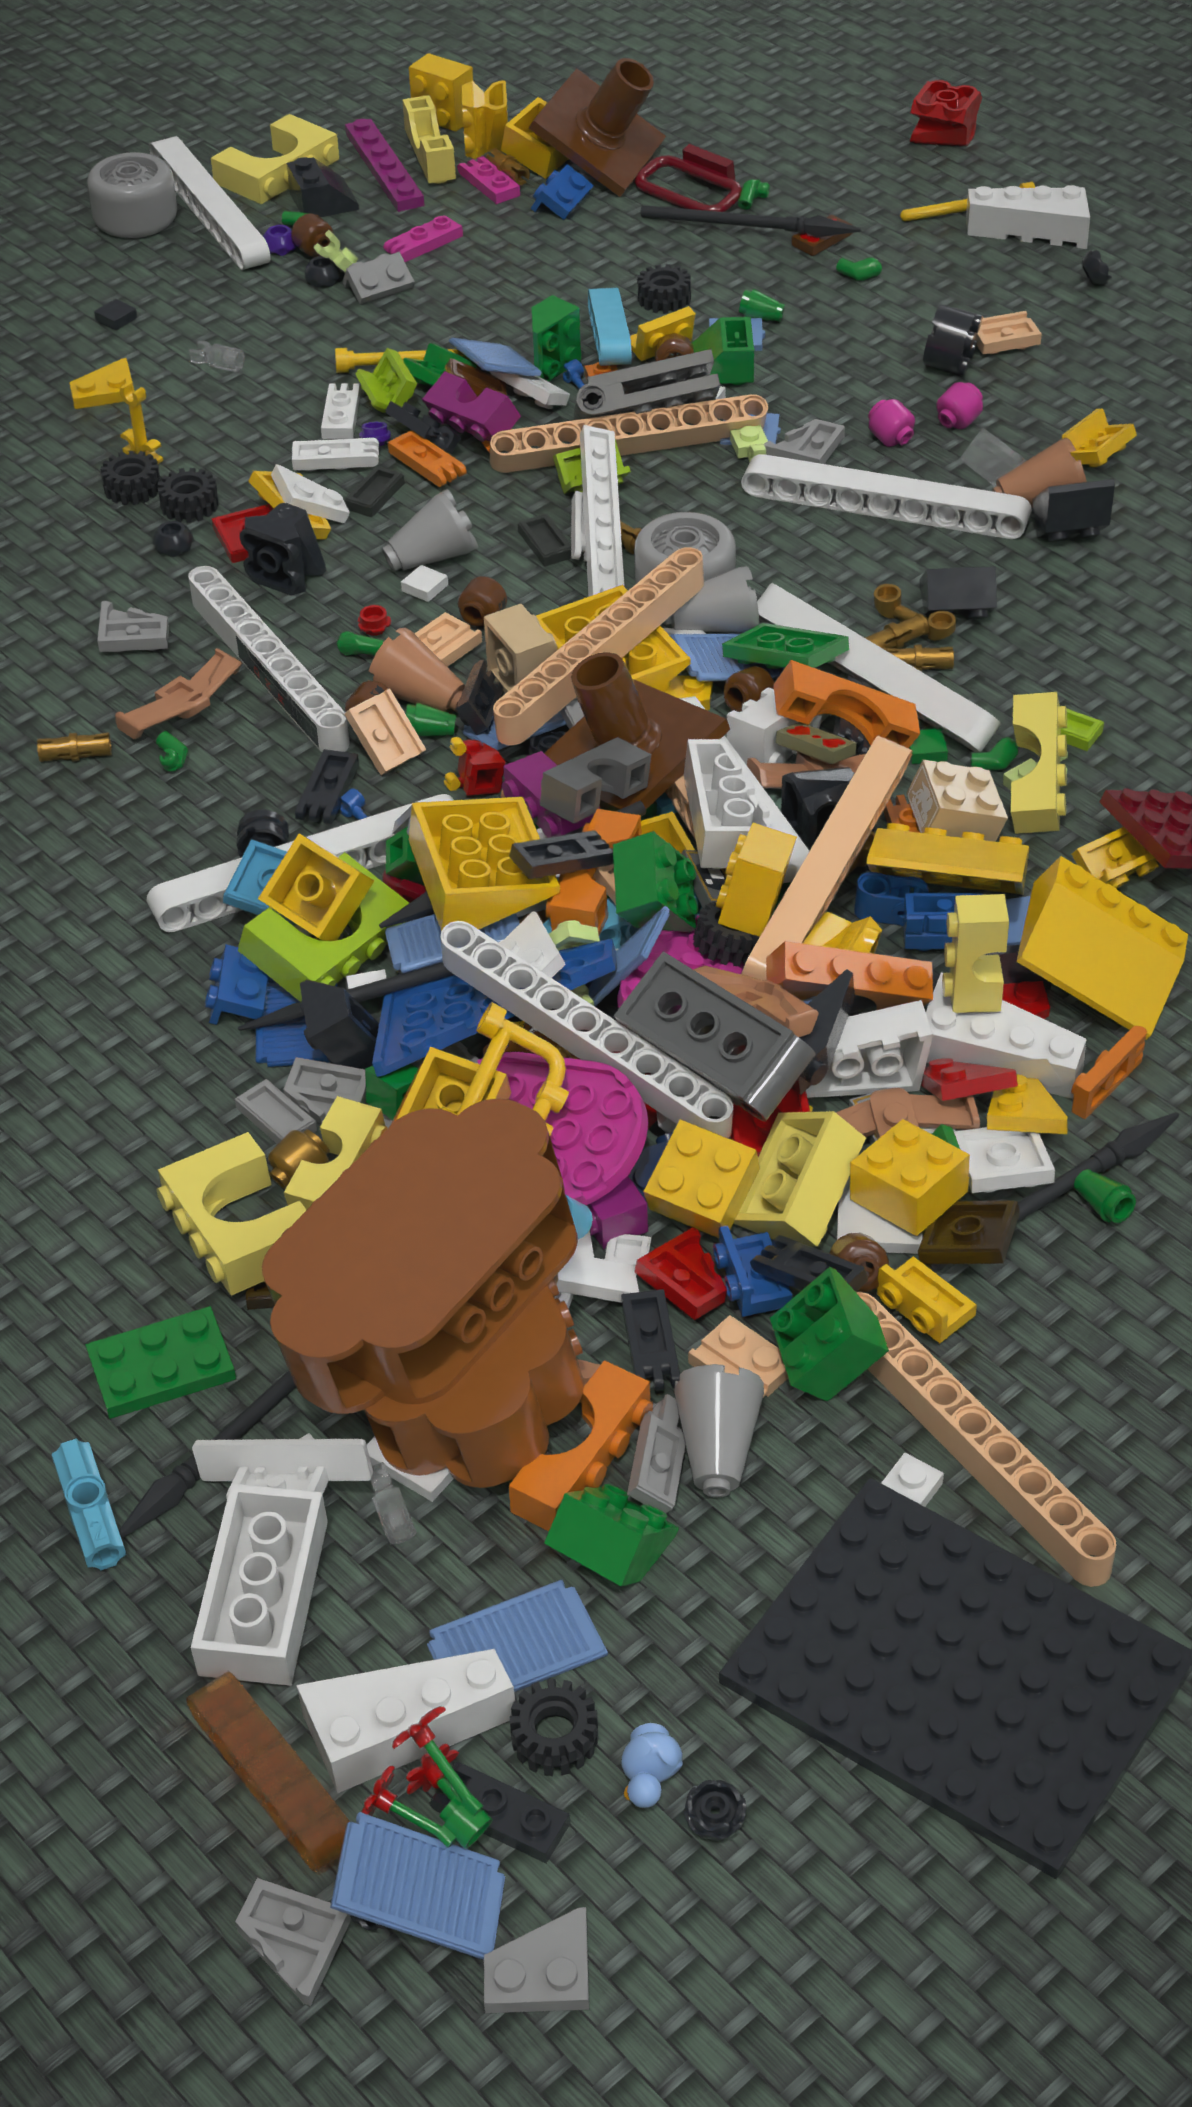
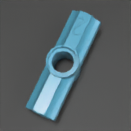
[52,1439,126,1570]

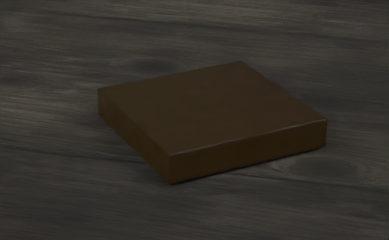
[918,1201,1020,1264]

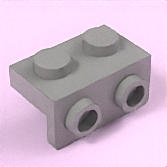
[343,252,415,304]

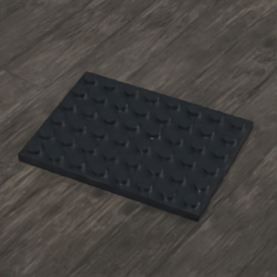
[719,1478,1192,1880]

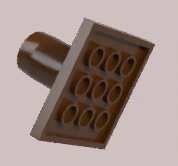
[528,58,666,197]
[544,652,730,812]

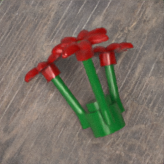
[361,1706,493,1849]

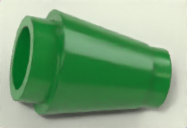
[739,289,785,322]
[406,702,456,737]
[1074,1169,1136,1223]

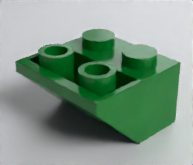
[531,295,581,381]
[692,317,754,385]
[613,831,698,932]
[770,1267,889,1401]
[544,1484,679,1586]

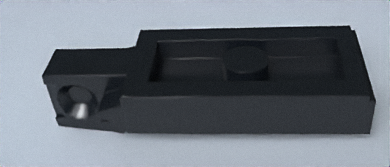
[385,401,462,454]

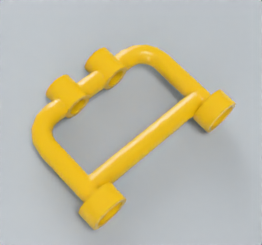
[441,1002,569,1136]

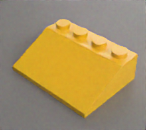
[536,585,691,690]
[408,797,560,931]
[867,823,1029,895]
[1016,856,1188,1040]

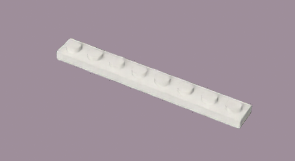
[580,425,624,597]

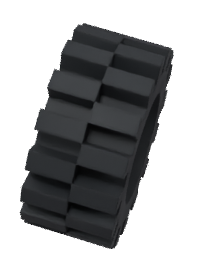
[637,264,691,314]
[100,450,161,505]
[158,468,219,523]
[693,902,760,966]
[510,1679,598,1776]

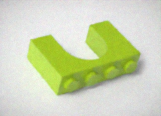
[237,852,409,1002]

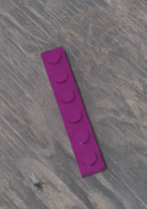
[345,119,425,212]

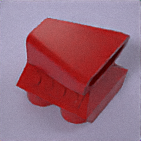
[910,80,982,146]

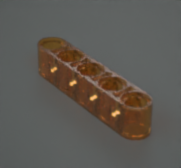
[186,1671,350,1873]

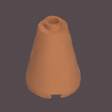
[992,438,1086,508]
[368,627,465,714]

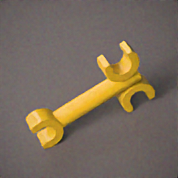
[120,382,164,464]

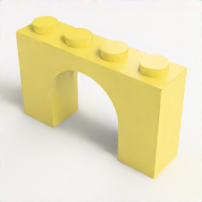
[211,114,339,204]
[156,1132,306,1296]

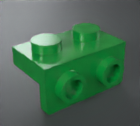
[403,343,477,385]

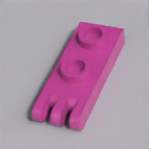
[457,156,520,204]
[383,215,463,262]

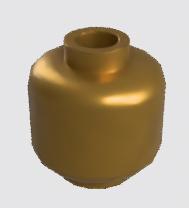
[268,1129,330,1189]

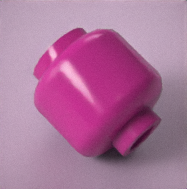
[936,382,983,429]
[868,399,915,447]

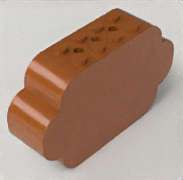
[262,1099,578,1414]
[364,1278,584,1488]

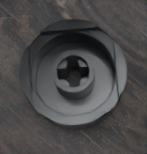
[923,304,983,376]

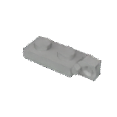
[627,1394,686,1513]

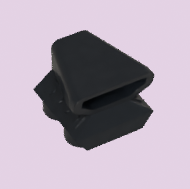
[240,503,326,596]
[781,767,875,851]

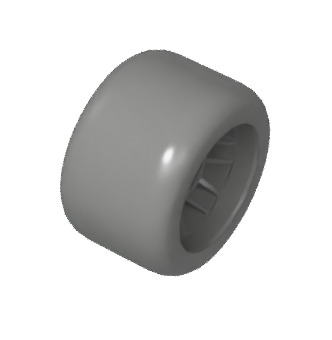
[87,152,177,239]
[634,512,736,584]

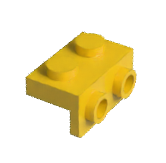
[630,306,696,361]
[1062,408,1137,467]
[1071,827,1159,889]
[877,1256,977,1343]

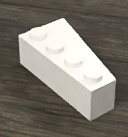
[966,185,1090,249]
[727,687,831,765]
[684,739,782,869]
[926,972,1086,1099]
[806,1000,934,1098]
[296,1649,515,1793]

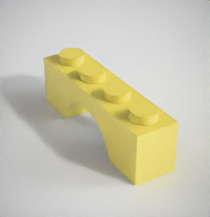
[403,95,456,184]
[1011,692,1067,834]

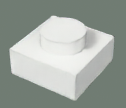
[881,1453,944,1507]

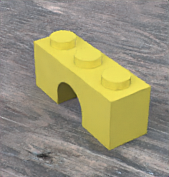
[942,894,1009,1013]
[284,1096,387,1210]

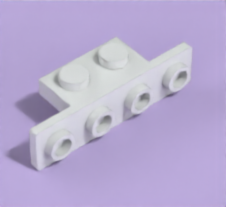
[192,1439,373,1499]

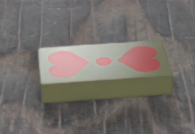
[776,722,856,764]

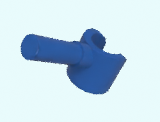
[563,359,585,389]
[341,789,368,820]

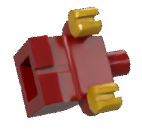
[444,737,506,795]

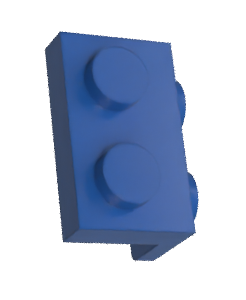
[531,164,594,220]
[204,944,268,1025]
[713,1225,792,1317]

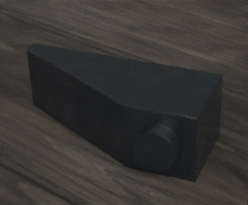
[791,969,855,1095]

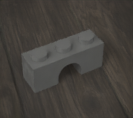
[540,737,651,823]

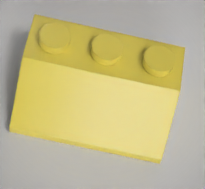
[734,1111,866,1247]

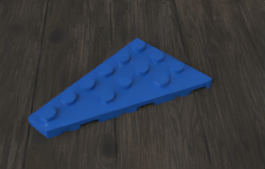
[372,939,616,1077]

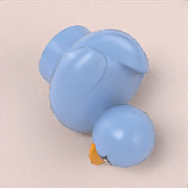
[621,1723,683,1808]

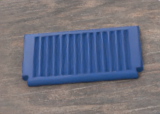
[255,976,337,1067]

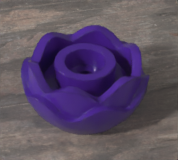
[263,225,296,256]

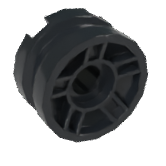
[236,809,289,858]

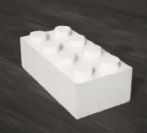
[191,1483,328,1686]

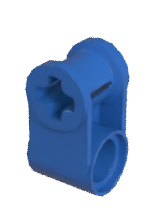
[854,872,929,926]

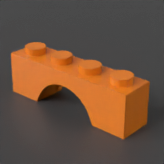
[773,660,920,748]
[546,809,642,936]
[766,941,933,1010]
[509,1360,653,1531]

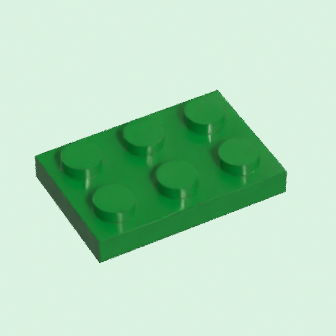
[722,623,849,669]
[85,1306,236,1419]

